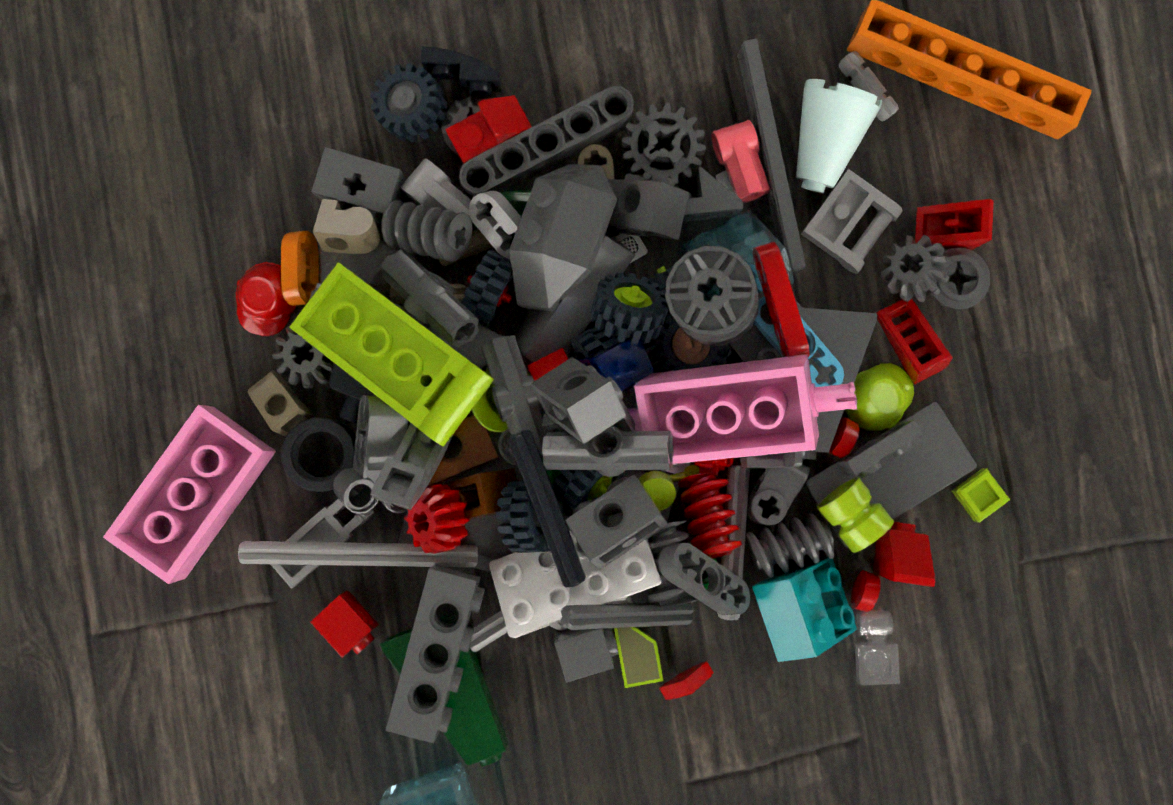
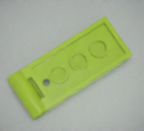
[289,262,494,447]

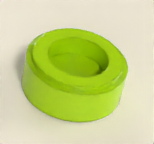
[638,471,676,511]

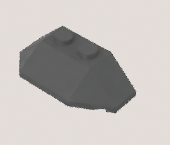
[509,164,617,312]

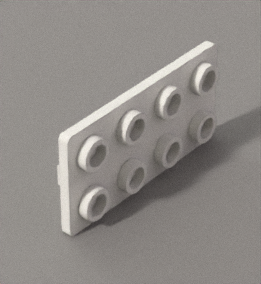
[489,512,661,638]

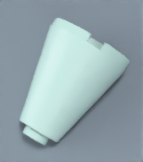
[796,79,882,194]

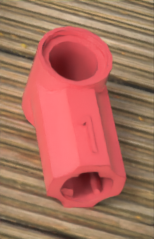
[711,120,770,203]

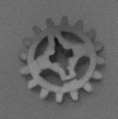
[621,103,706,187]

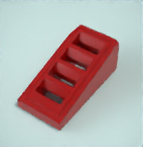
[876,298,953,384]

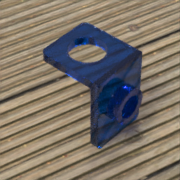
[577,339,653,391]

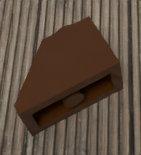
[442,468,517,520]

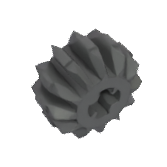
[881,235,951,302]
[272,326,334,389]

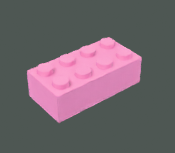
[103,405,276,584]

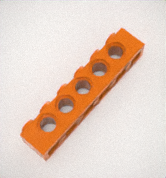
[846,0,1092,140]

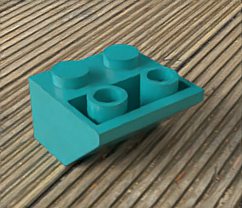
[752,556,857,662]

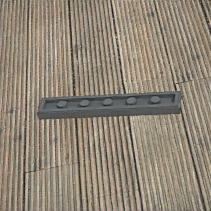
[737,38,806,275]

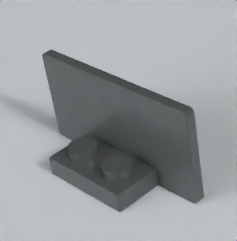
[805,402,977,547]

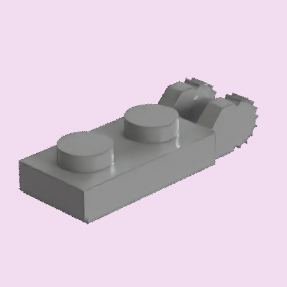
[270,488,375,589]

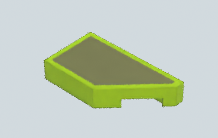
[614,627,664,688]

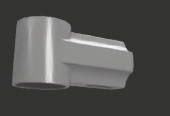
[400,158,473,224]

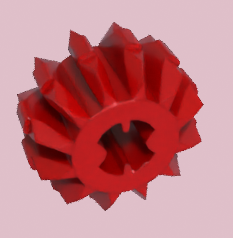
[403,484,470,554]

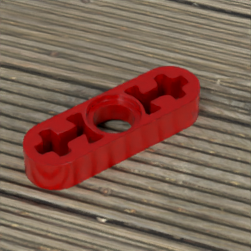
[753,242,810,357]

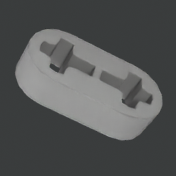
[469,190,521,259]

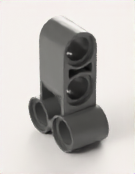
[333,395,408,514]

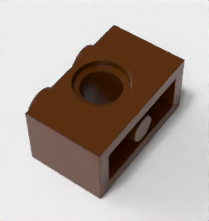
[427,411,500,487]

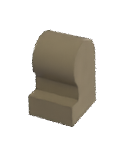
[313,199,380,254]
[248,370,314,437]

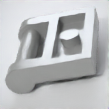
[801,169,903,274]

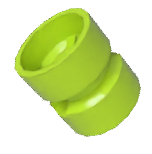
[817,477,894,553]

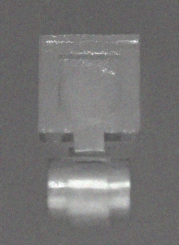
[855,607,900,685]

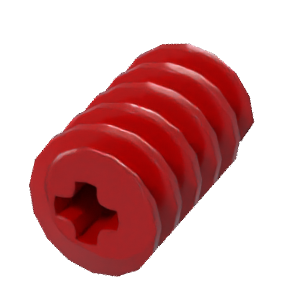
[678,473,742,559]

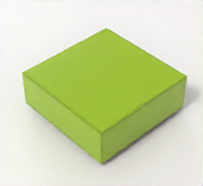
[952,468,1010,523]

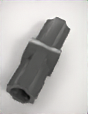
[381,250,479,348]
[481,335,547,456]
[542,425,674,477]

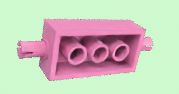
[628,354,857,464]

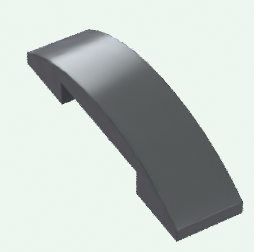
[370,380,453,510]

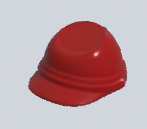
[236,262,297,336]

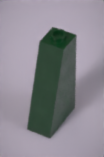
[380,610,508,767]

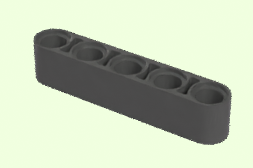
[459,86,634,199]

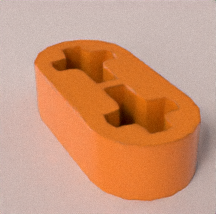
[281,231,319,306]

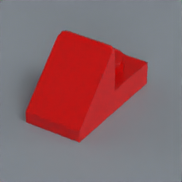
[445,95,532,164]

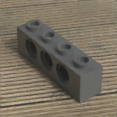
[385,565,485,744]

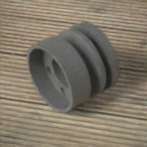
[665,246,759,346]

